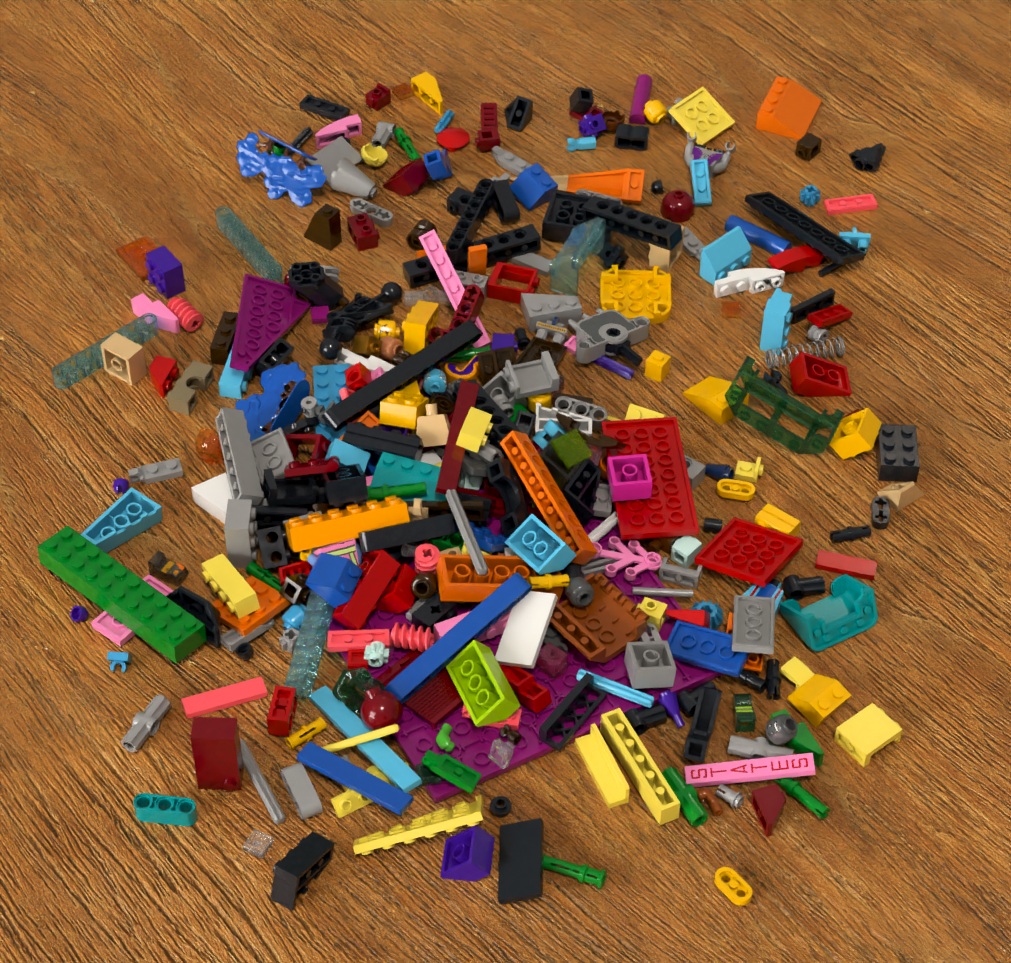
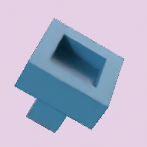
[107,651,132,673]

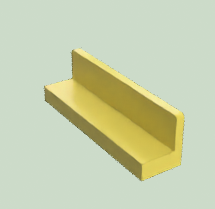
[575,723,630,809]

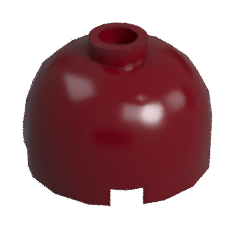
[661,190,695,223]

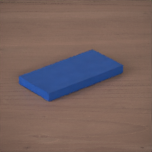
[667,619,750,678]

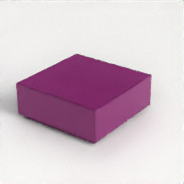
[311,306,329,324]

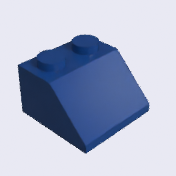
[510,163,558,211]
[305,552,363,608]

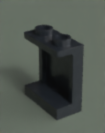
[263,469,319,506]

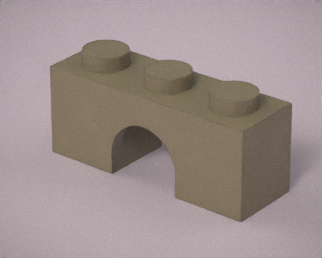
[167,360,214,415]

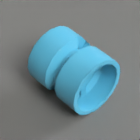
[532,419,568,455]

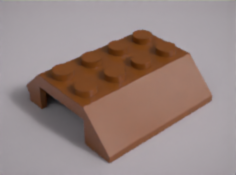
[549,572,650,663]

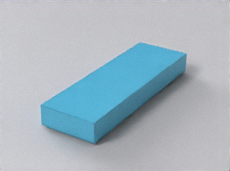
[691,159,712,207]

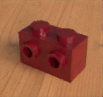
[347,213,380,252]

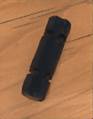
[290,127,313,149]

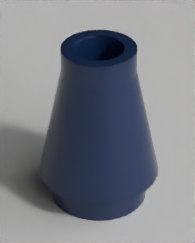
[705,463,734,481]

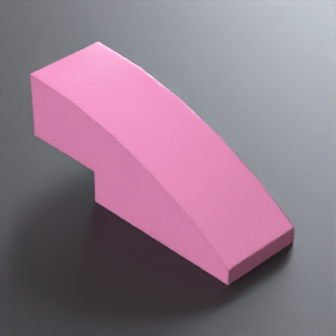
[315,114,362,149]
[131,293,180,333]

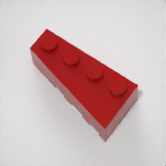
[332,550,401,630]

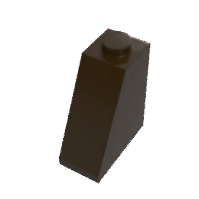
[304,204,342,251]

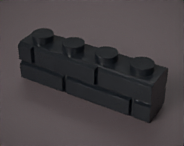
[342,422,424,461]

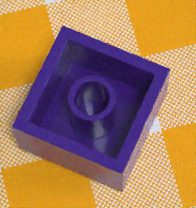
[145,245,186,299]

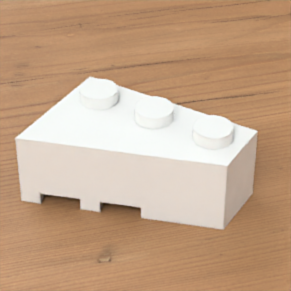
[535,402,592,448]

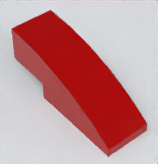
[767,245,824,272]
[500,665,552,713]

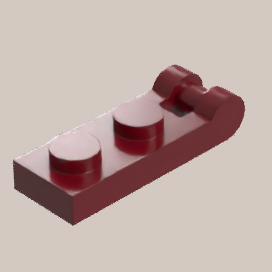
[284,456,340,477]

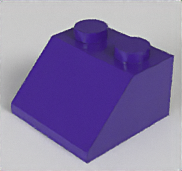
[440,825,495,882]

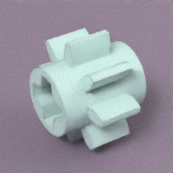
[364,641,390,667]

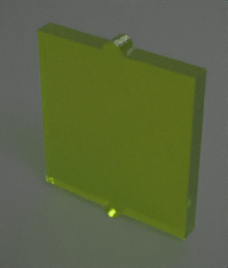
[550,429,593,469]

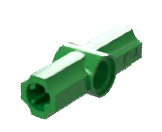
[662,767,709,827]

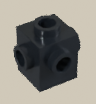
[597,241,629,270]

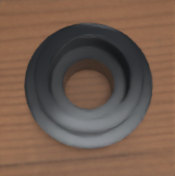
[490,796,512,817]

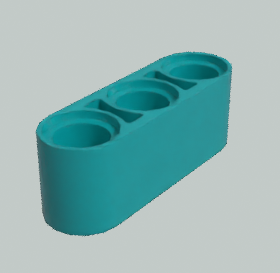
[133,793,198,826]

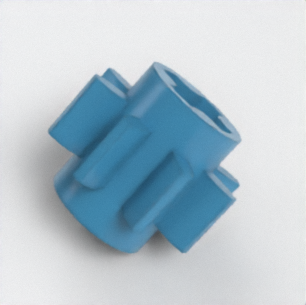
[800,185,821,206]

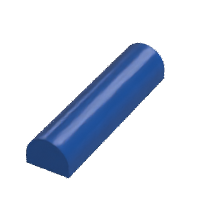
[724,215,792,255]

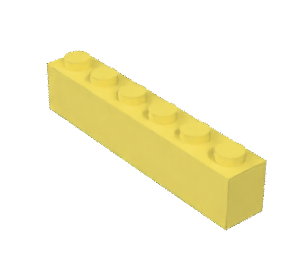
[600,708,680,825]

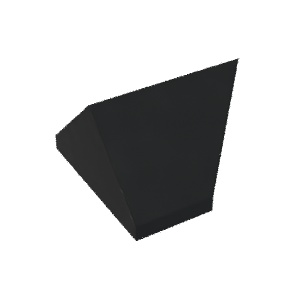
[504,95,533,132]

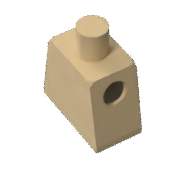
[416,403,450,447]

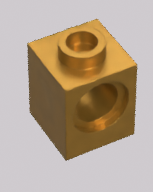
[352,335,383,358]

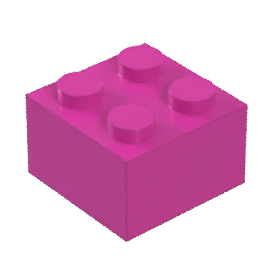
[607,454,653,501]

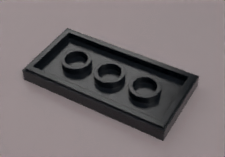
[498,818,544,904]

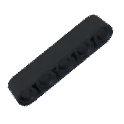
[358,513,457,553]

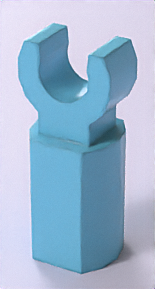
[567,136,596,152]

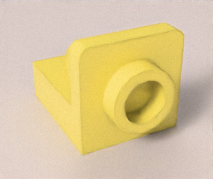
[734,457,764,483]

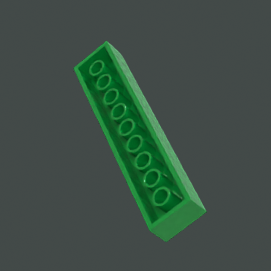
[37,525,206,664]

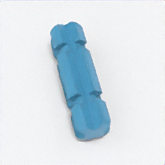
[434,110,454,134]

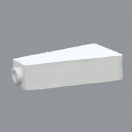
[191,472,260,530]

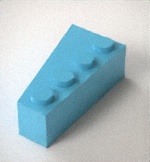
[80,487,162,553]

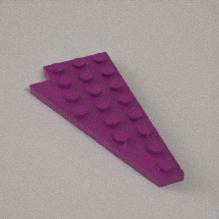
[230,273,311,372]

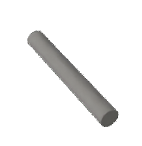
[632,587,693,598]

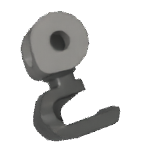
[301,396,335,425]

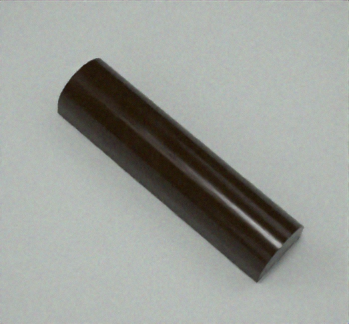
[405,501,485,521]

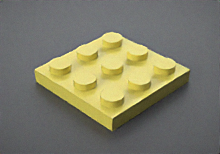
[668,87,735,146]

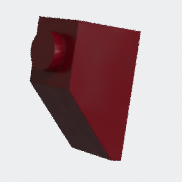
[751,784,786,837]

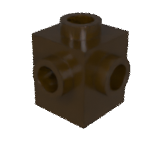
[279,573,313,604]

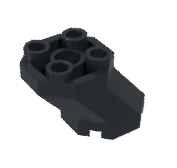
[288,261,344,311]

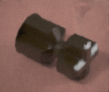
[500,724,522,745]

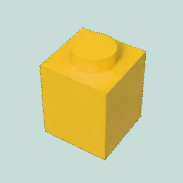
[645,350,671,383]

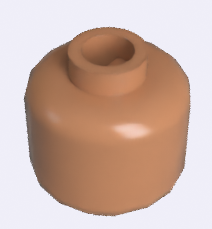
[379,336,405,361]

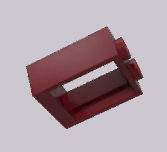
[285,434,331,477]

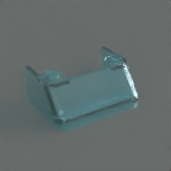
[549,217,606,296]

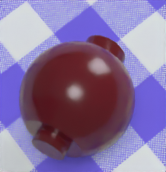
[360,686,403,731]

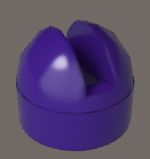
[113,478,129,494]
[71,605,89,622]

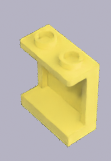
[834,703,903,767]

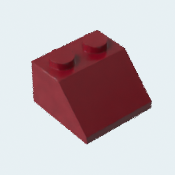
[382,157,430,196]

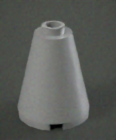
[329,158,378,199]

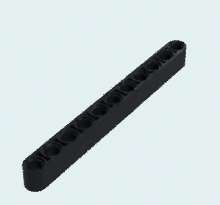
[322,320,483,432]

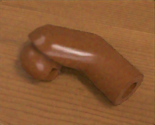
[697,787,723,816]

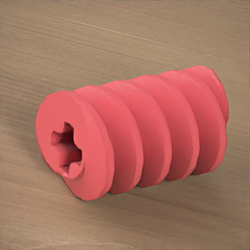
[166,297,204,332]
[414,543,440,575]
[389,622,435,652]

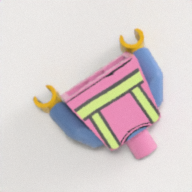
[300,538,363,566]

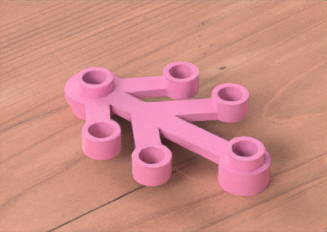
[591,536,662,581]

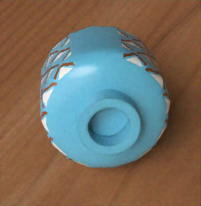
[423,369,447,396]

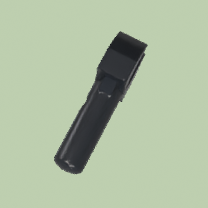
[763,369,788,397]

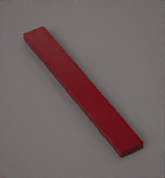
[435,380,479,495]

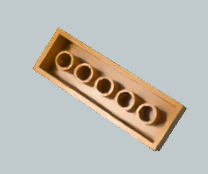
[284,495,410,552]

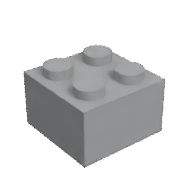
[624,641,676,689]

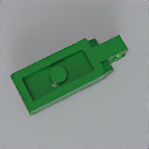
[421,750,482,794]

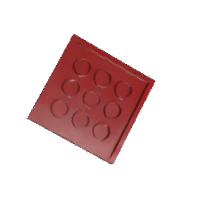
[695,517,803,587]

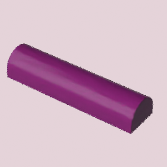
[629,74,652,125]

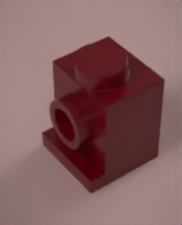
[365,83,391,111]
[475,128,500,151]

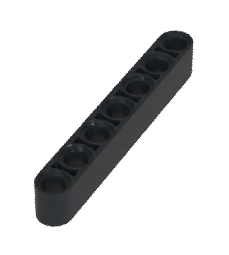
[446,179,495,264]

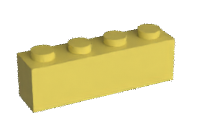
[201,553,260,619]

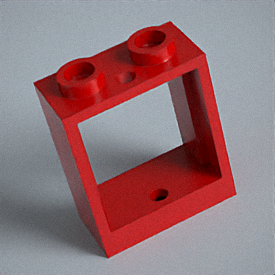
[487,262,540,304]

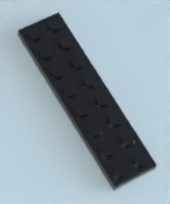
[744,191,866,265]

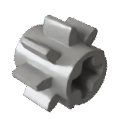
[279,628,305,654]

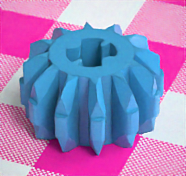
[690,599,723,630]

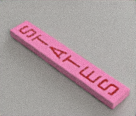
[685,753,816,787]

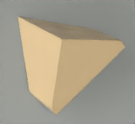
[877,481,925,511]

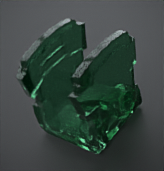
[332,667,385,713]

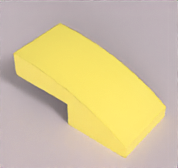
[780,656,814,690]

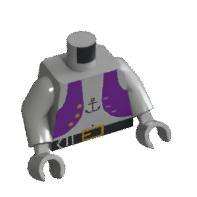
[684,131,736,179]

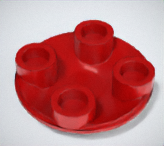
[437,127,470,152]

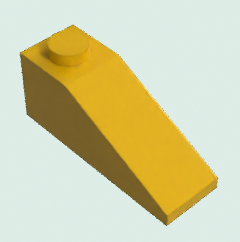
[411,71,443,115]

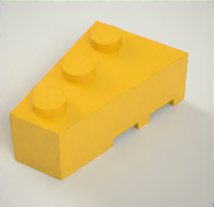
[402,300,439,355]

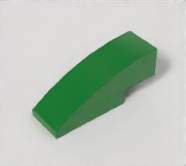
[770,709,824,767]

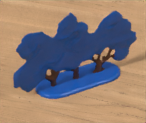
[236,129,327,207]
[235,362,310,442]

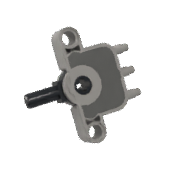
[568,308,650,366]

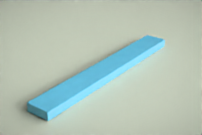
[308,685,422,793]

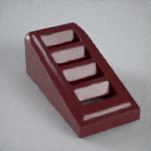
[481,103,498,130]

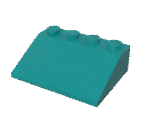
[364,452,447,505]

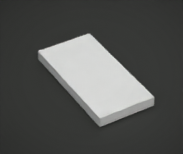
[495,591,558,669]

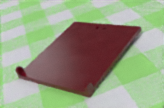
[373,649,463,729]

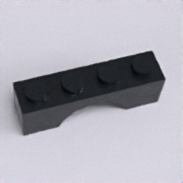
[485,458,529,538]

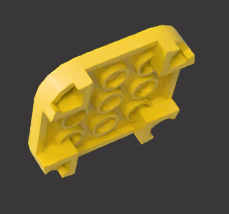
[600,265,672,324]

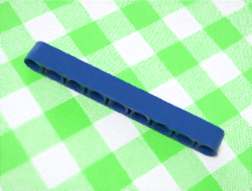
[384,572,532,704]

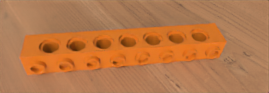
[500,430,598,565]

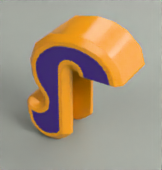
[444,355,481,384]

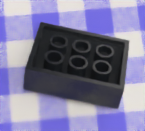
[542,191,621,249]

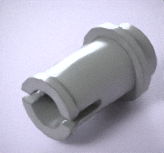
[716,784,745,808]

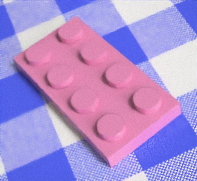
[91,574,174,647]

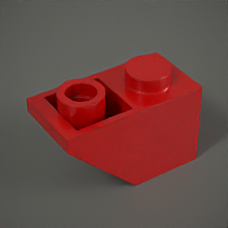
[149,355,180,397]

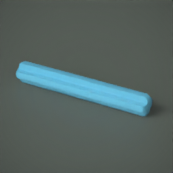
[576,669,655,708]

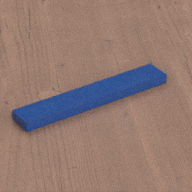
[296,741,414,816]

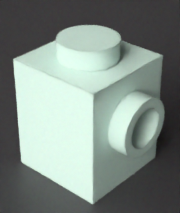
[671,535,702,568]

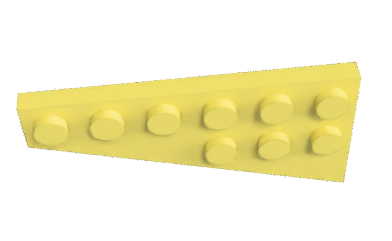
[353,794,484,855]

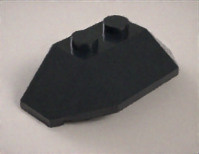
[166,586,222,648]

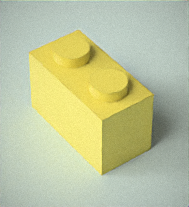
[456,407,493,453]

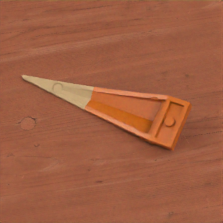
[509,168,645,204]

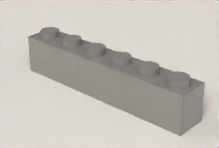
[215,407,264,505]

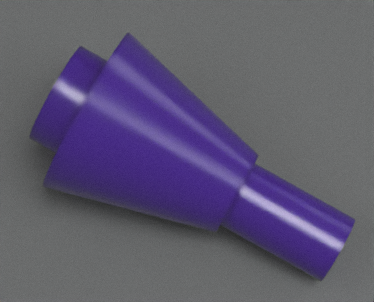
[657,690,685,729]

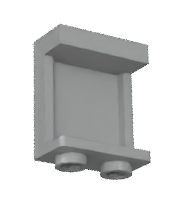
[503,351,560,399]

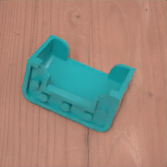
[779,574,878,652]

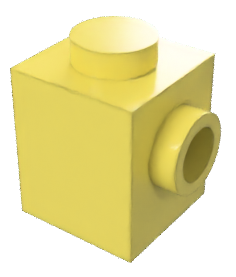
[636,597,668,631]

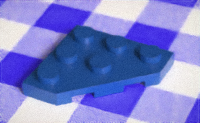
[455,521,509,552]

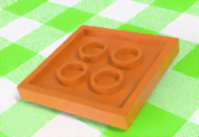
[212,575,291,636]

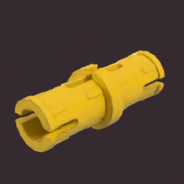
[527,574,569,590]
[285,717,327,750]

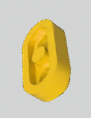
[716,479,755,501]
[714,867,752,906]

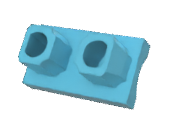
[839,227,871,253]

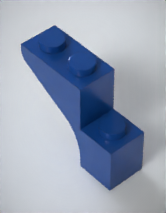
[423,149,453,181]

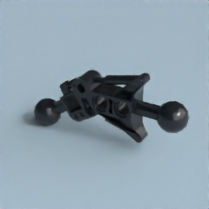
[319,282,403,360]

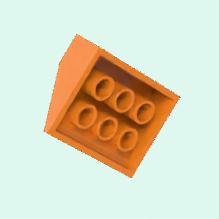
[756,76,822,140]

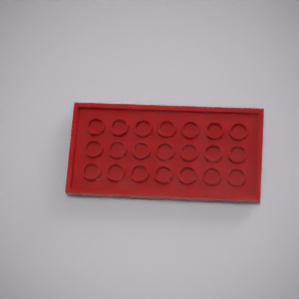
[601,417,699,540]

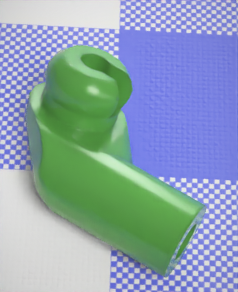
[436,723,455,752]

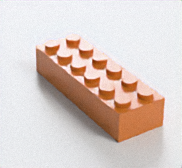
[435,554,564,603]

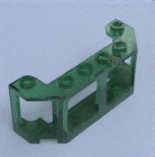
[724,355,845,454]

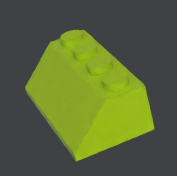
[446,640,521,727]

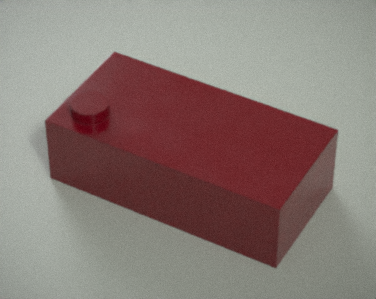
[190,717,244,791]

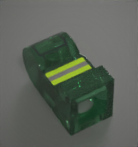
[733,694,756,732]

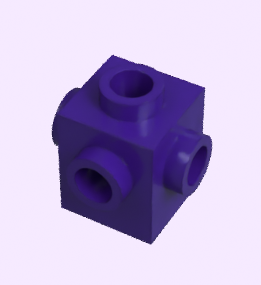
[578,113,607,137]

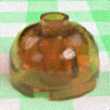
[195,429,224,464]

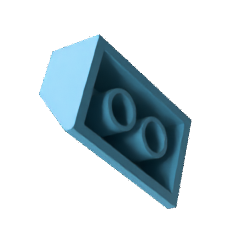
[699,226,752,285]
[759,288,793,356]
[504,514,577,575]

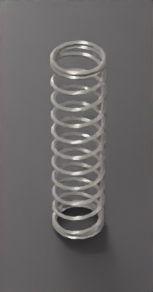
[765,337,845,369]

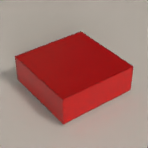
[347,649,368,670]

